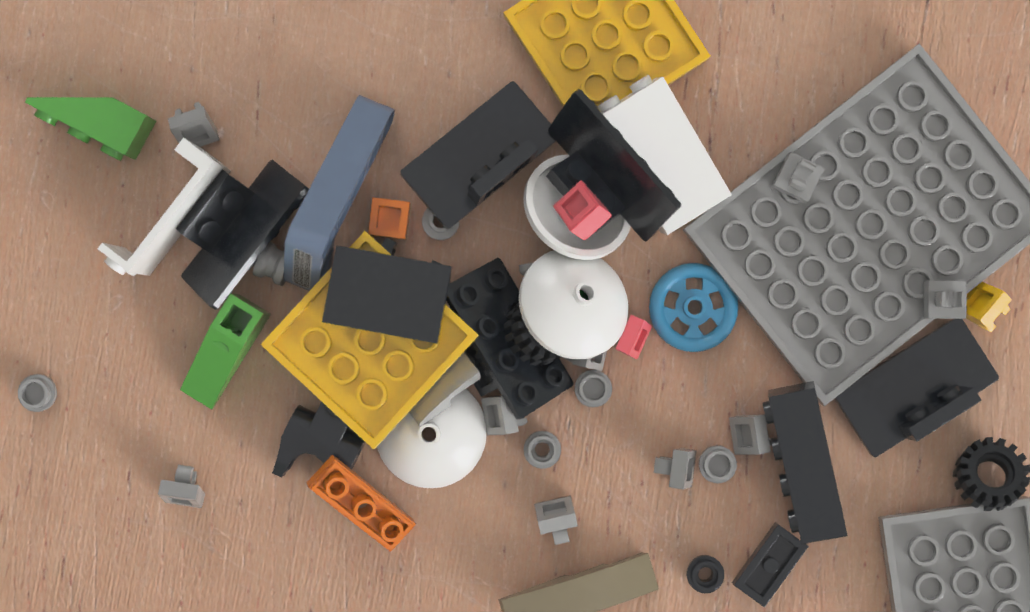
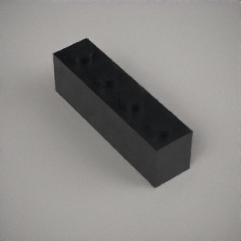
[763,381,848,544]

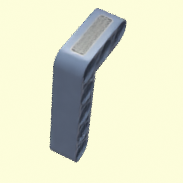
[284,95,395,291]

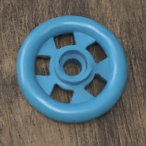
[649,263,738,352]

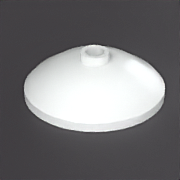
[523,155,631,260]
[519,250,629,359]
[377,389,487,488]

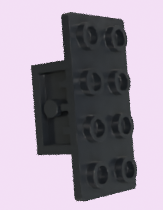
[400,81,556,229]
[546,89,681,242]
[176,160,309,310]
[446,258,574,420]
[834,319,999,457]

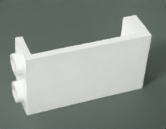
[597,75,732,235]
[98,137,231,276]

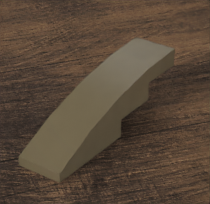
[499,553,659,612]

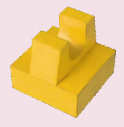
[967,282,1012,332]

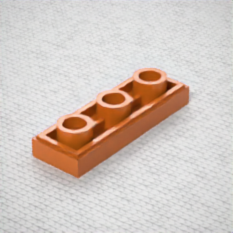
[306,454,416,552]

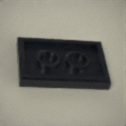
[322,245,452,344]

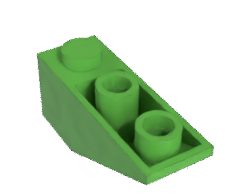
[25,97,156,161]
[180,293,271,410]

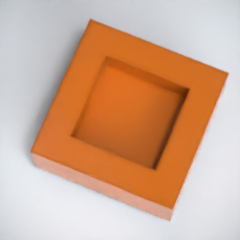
[368,197,411,240]

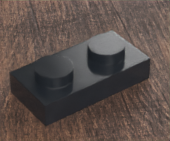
[732,522,809,608]

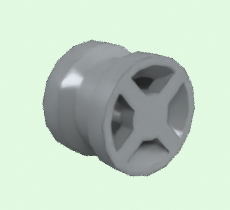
[253,242,286,286]

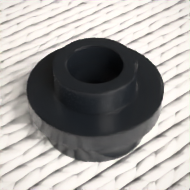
[686,555,725,594]

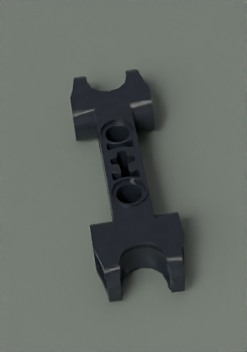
[272,237,443,478]

